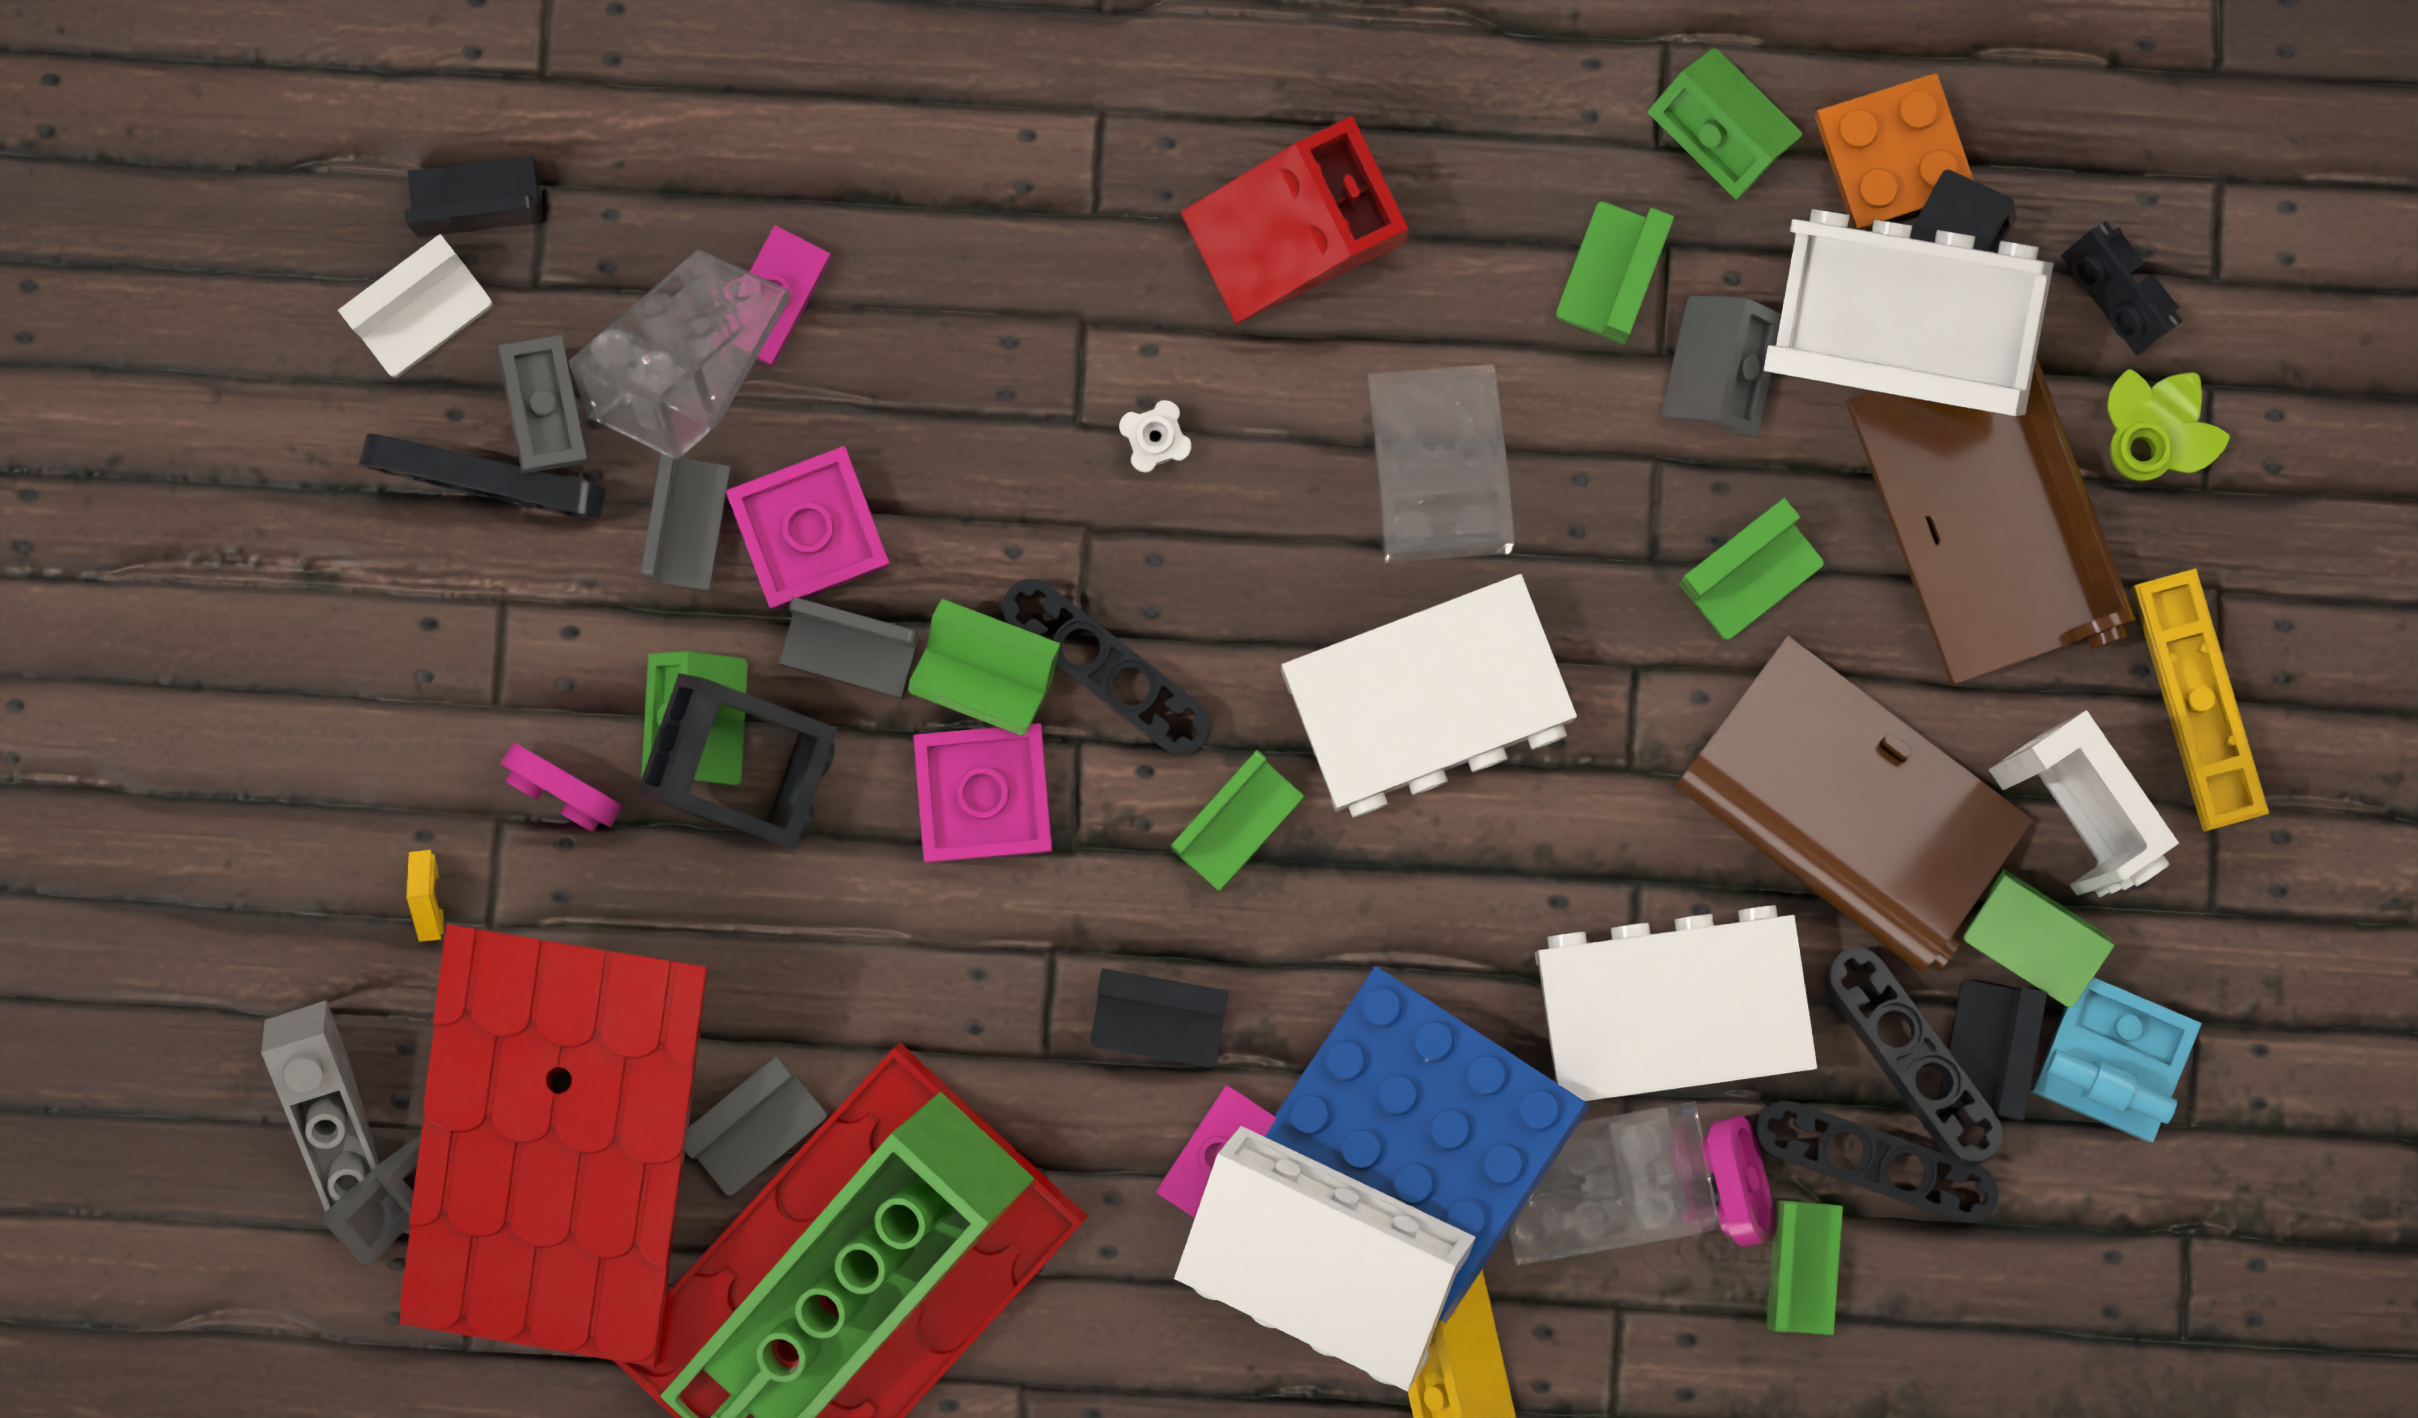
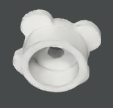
[1119,400,1191,473]

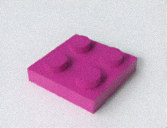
[725,446,891,612]
[913,723,1053,864]

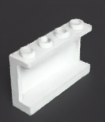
[1764,209,2054,416]
[1281,574,1577,818]
[1989,710,2179,898]
[1535,905,1817,1101]
[1174,1126,1476,1392]

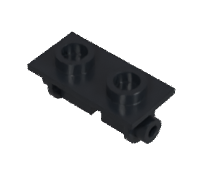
[2060,221,2183,356]

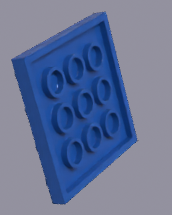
[1264,965,1590,1324]

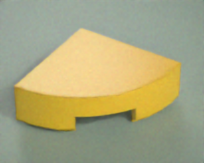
[406,850,444,942]

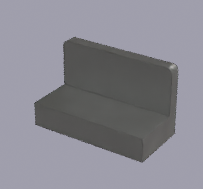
[1661,295,1782,438]
[497,335,587,474]
[641,449,733,593]
[779,597,920,700]
[685,1056,827,1196]

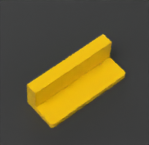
[1408,1269,1516,1418]

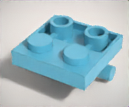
[2029,977,2202,1142]

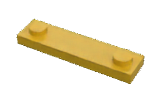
[2131,568,2269,832]

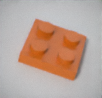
[1815,73,1974,230]

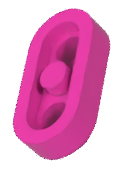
[500,742,623,832]
[1702,1116,1776,1247]

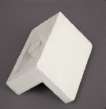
[338,234,493,378]

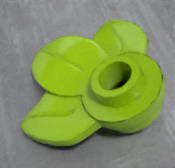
[2107,369,2230,482]

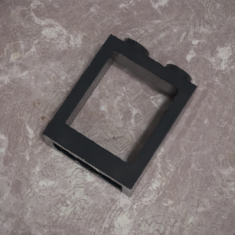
[636,673,837,849]

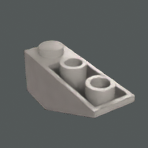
[261,1001,380,1212]

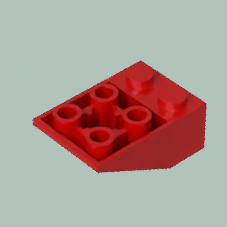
[1181,116,1409,325]

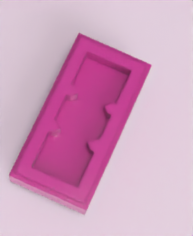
[715,225,832,368]
[1156,1084,1277,1218]

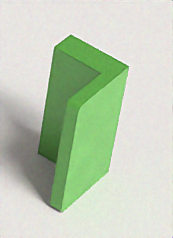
[1647,48,1802,200]
[1556,202,1674,345]
[1678,497,1824,640]
[908,599,1061,735]
[641,651,748,785]
[1171,750,1305,892]
[1964,867,2115,1007]
[1766,1200,1843,1335]

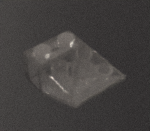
[569,249,791,460]
[1368,364,1514,563]
[1509,1101,1720,1265]

